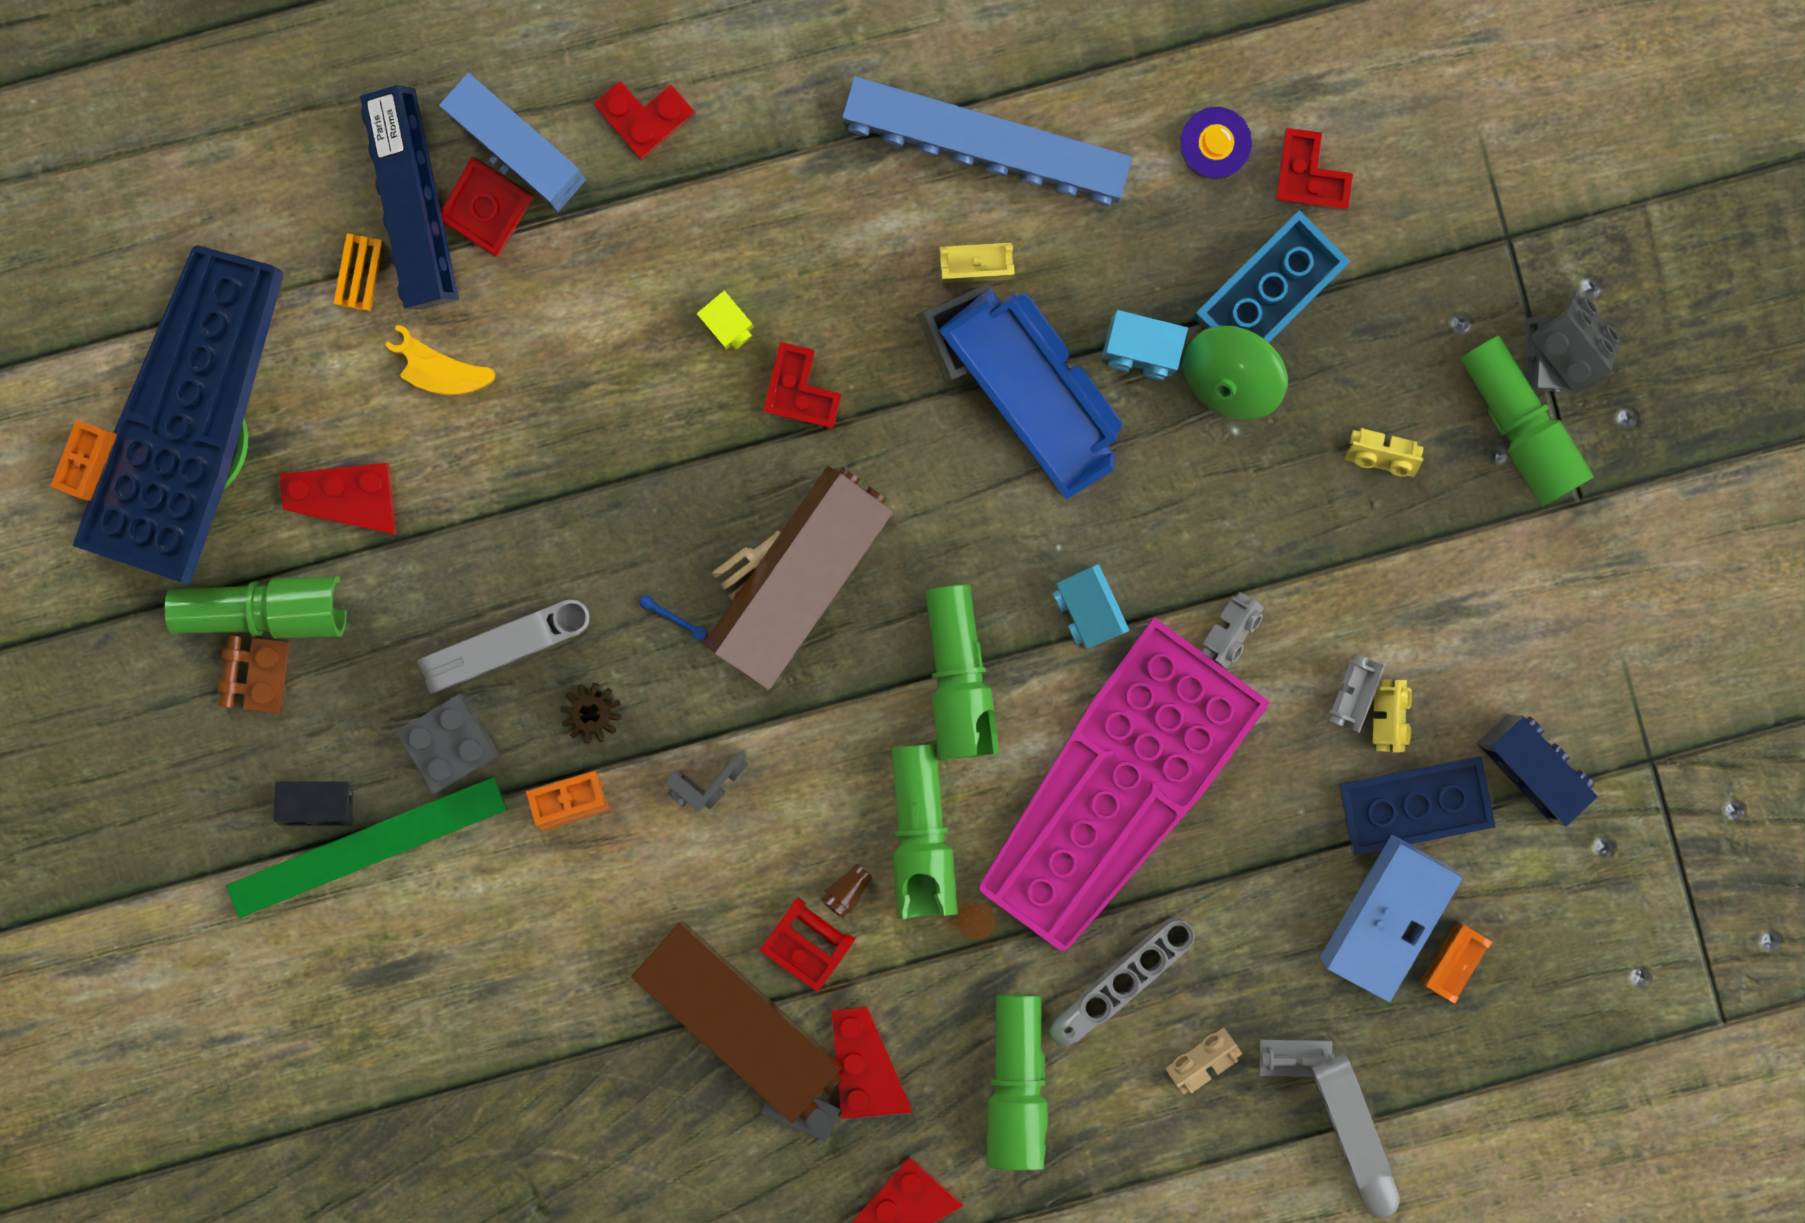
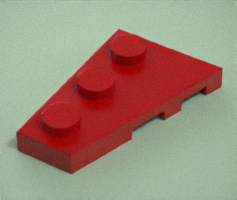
[279,463,397,535]
[850,1156,963,1223]

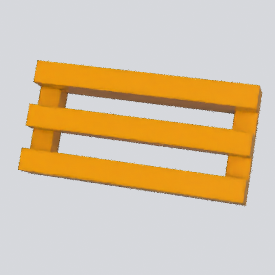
[333,233,384,312]

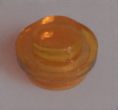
[959,903,995,940]

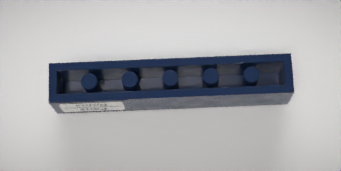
[360,85,459,310]

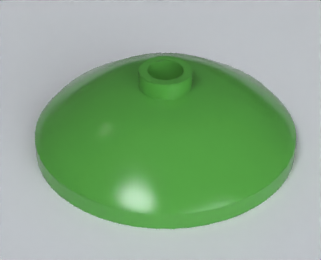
[1182,326,1288,420]

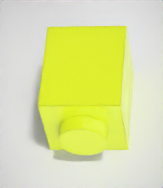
[697,290,754,350]

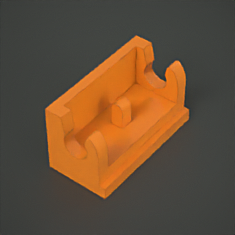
[50,419,117,501]
[526,770,611,831]
[1420,921,1492,1004]

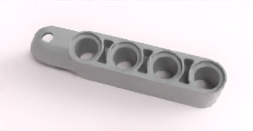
[417,600,591,694]
[1049,917,1195,1046]
[1311,1053,1400,1218]

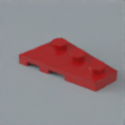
[832,1006,913,1119]

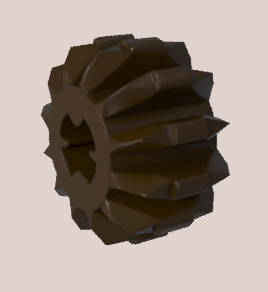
[560,683,622,744]

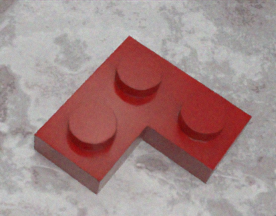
[593,80,695,160]
[1275,128,1353,211]
[763,342,842,429]

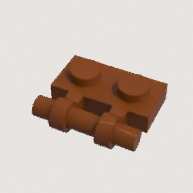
[217,634,291,713]

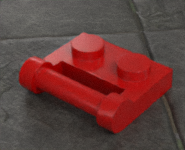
[759,897,856,992]

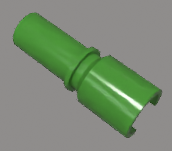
[1460,335,1595,507]
[164,576,347,638]
[926,585,999,761]
[892,744,958,919]
[986,994,1048,1170]

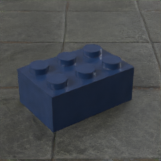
[1476,714,1598,827]

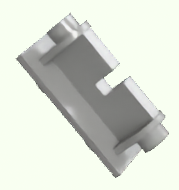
[1202,592,1264,669]
[1329,654,1386,733]
[1259,1039,1335,1077]

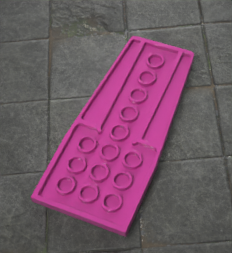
[979,617,1271,951]

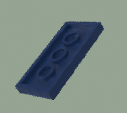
[1338,756,1496,855]

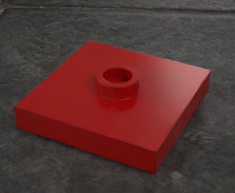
[441,157,535,257]

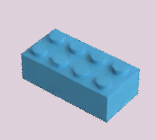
[1192,210,1351,343]

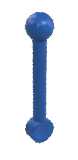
[639,595,707,640]

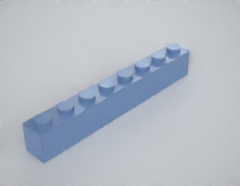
[842,76,1132,206]

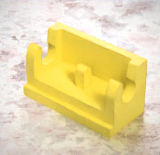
[939,243,1015,283]

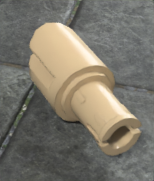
[711,530,780,601]

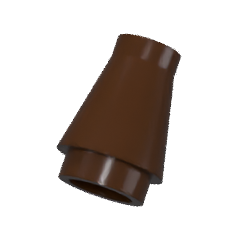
[821,864,873,919]

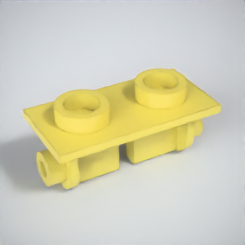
[1345,428,1424,477]
[1372,679,1412,752]

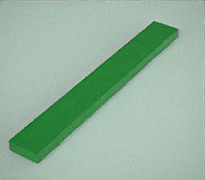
[225,777,508,918]

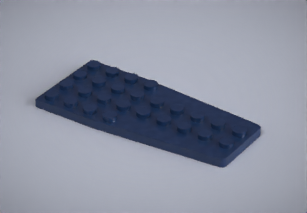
[72,245,283,585]

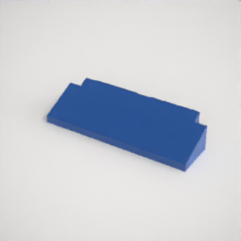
[940,288,1122,500]

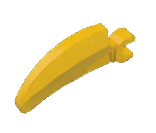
[385,325,496,396]

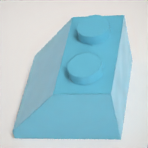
[1052,564,1130,649]

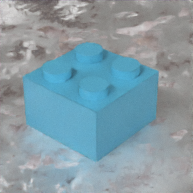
[1101,310,1188,380]

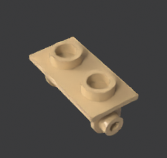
[1165,1028,1242,1095]

